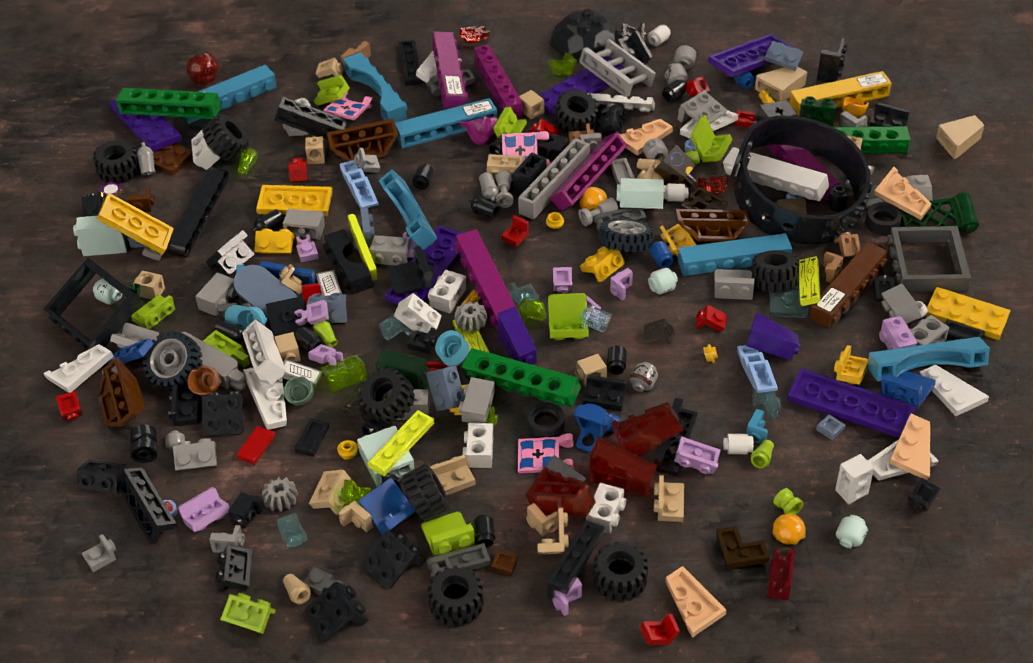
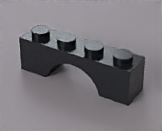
[323,229,373,295]

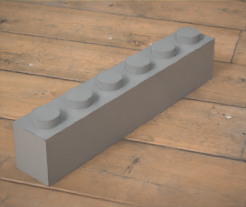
[518,138,590,220]

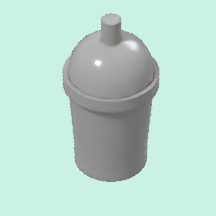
[136,142,155,175]
[479,172,499,202]

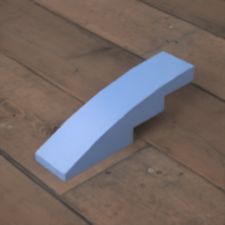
[340,160,378,208]
[737,345,778,393]

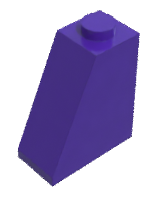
[497,306,537,365]
[746,313,801,360]

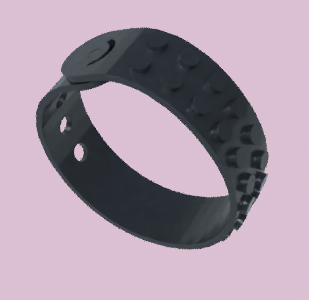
[730,115,872,244]

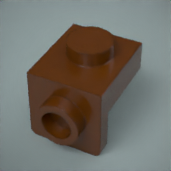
[127,188,155,212]

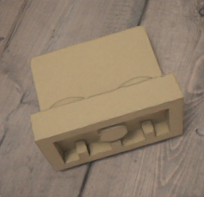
[537,508,568,554]

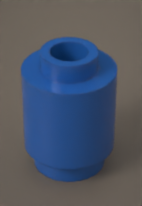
[733,71,755,89]
[649,241,673,268]

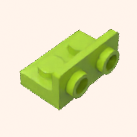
[314,75,350,106]
[493,107,527,137]
[131,294,175,329]
[220,593,276,634]

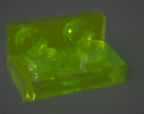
[321,354,368,392]

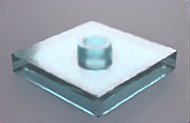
[769,286,809,318]

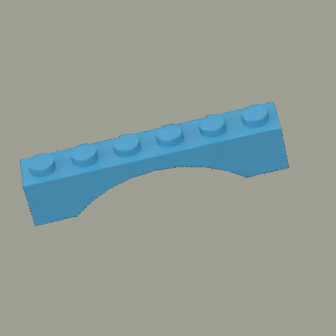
[343,52,408,123]
[379,169,437,250]
[868,337,990,381]

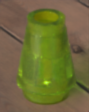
[238,148,258,174]

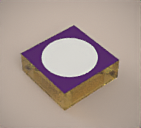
[99,181,124,198]

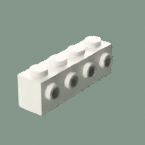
[242,320,286,385]

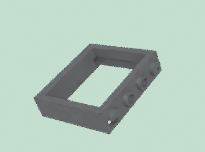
[887,226,971,292]

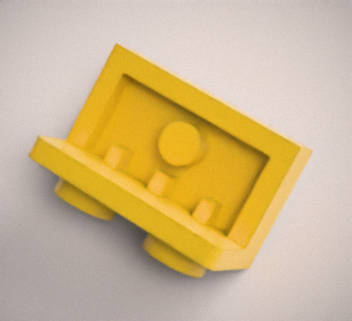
[660,224,696,257]
[254,229,295,255]
[580,246,625,282]
[834,345,869,385]

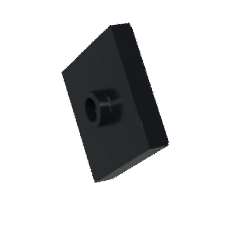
[266,296,311,339]

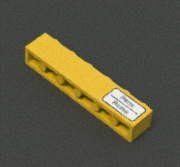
[789,71,892,116]

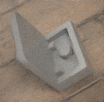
[677,91,727,124]
[715,269,754,300]

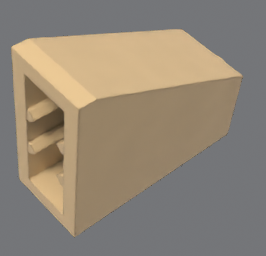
[755,67,807,101]
[936,115,984,159]

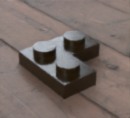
[716,526,770,569]

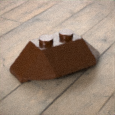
[327,119,398,162]
[675,209,750,242]
[98,357,145,427]

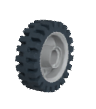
[599,218,654,252]
[143,331,203,391]

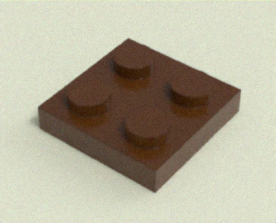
[153,143,193,176]

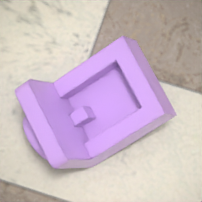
[553,267,572,293]
[610,268,633,300]
[553,578,582,616]

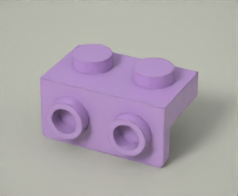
[879,316,917,350]
[674,437,720,474]
[178,487,230,532]

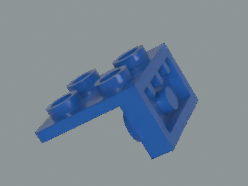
[881,371,936,408]
[359,478,416,535]

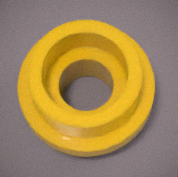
[546,212,564,229]
[703,344,718,363]
[337,440,358,460]

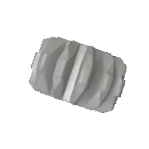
[454,301,487,333]
[262,476,298,512]

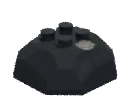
[550,9,620,62]

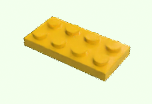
[256,185,332,216]
[97,193,174,255]
[924,287,1011,340]

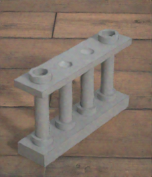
[579,39,656,97]

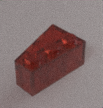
[612,402,684,461]
[589,437,657,497]
[525,467,596,517]

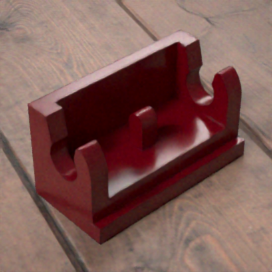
[767,549,795,600]

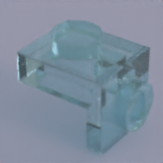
[509,282,539,308]
[580,305,612,333]
[379,314,412,341]
[752,389,781,419]
[276,513,308,548]

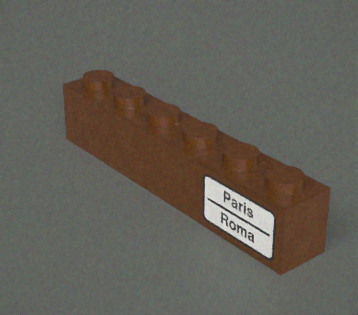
[809,242,888,329]

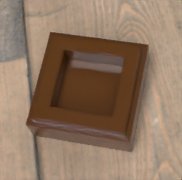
[491,550,518,576]

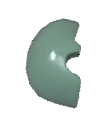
[284,376,314,406]

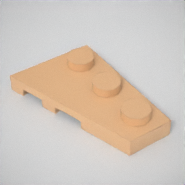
[618,119,673,156]
[874,167,931,220]
[889,413,930,481]
[666,566,726,638]

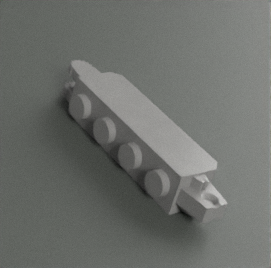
[173,332,246,391]

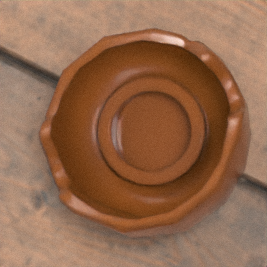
[187,366,220,396]

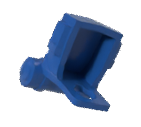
[574,404,622,453]

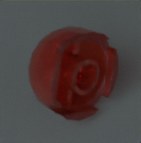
[186,52,219,85]

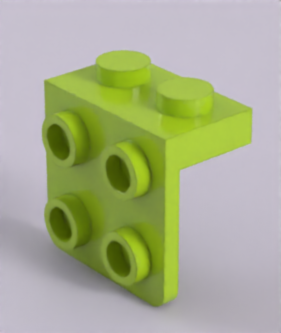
[691,115,733,163]
[548,293,589,340]
[421,512,475,557]

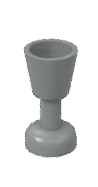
[495,171,513,208]
[579,197,618,226]

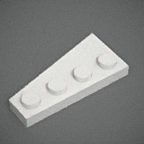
[587,93,655,112]
[243,368,287,430]

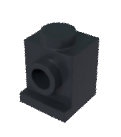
[228,492,262,528]

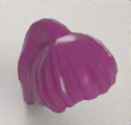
[459,116,498,145]

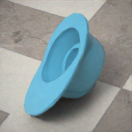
[225,305,268,329]
[435,330,469,366]

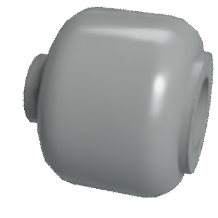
[165,430,185,450]

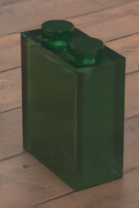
[375,349,430,390]

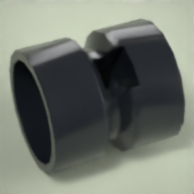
[130,424,158,463]

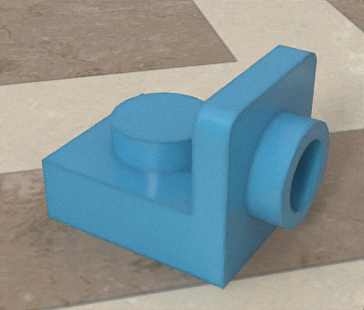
[746,409,768,444]

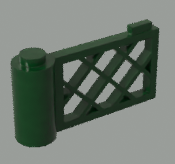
[899,193,979,233]

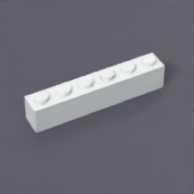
[723,147,829,201]

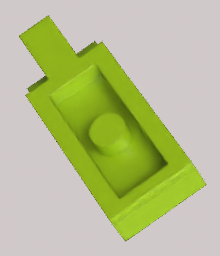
[203,330,250,368]

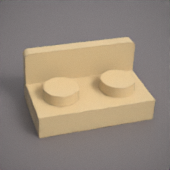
[487,155,523,182]
[431,455,476,495]
[309,470,354,514]
[654,475,684,522]

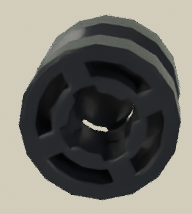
[489,135,503,155]

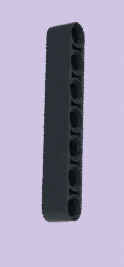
[168,168,229,257]

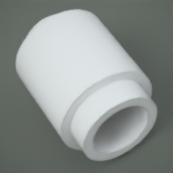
[648,25,670,46]
[663,183,688,202]
[723,434,753,454]

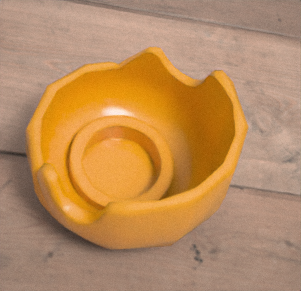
[841,97,869,118]
[579,187,608,211]
[773,513,806,545]

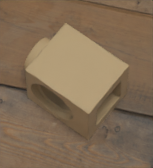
[519,90,544,119]
[305,137,325,165]
[133,270,165,300]
[274,332,300,363]
[575,354,607,387]

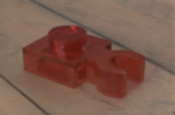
[459,26,490,43]
[695,176,729,193]

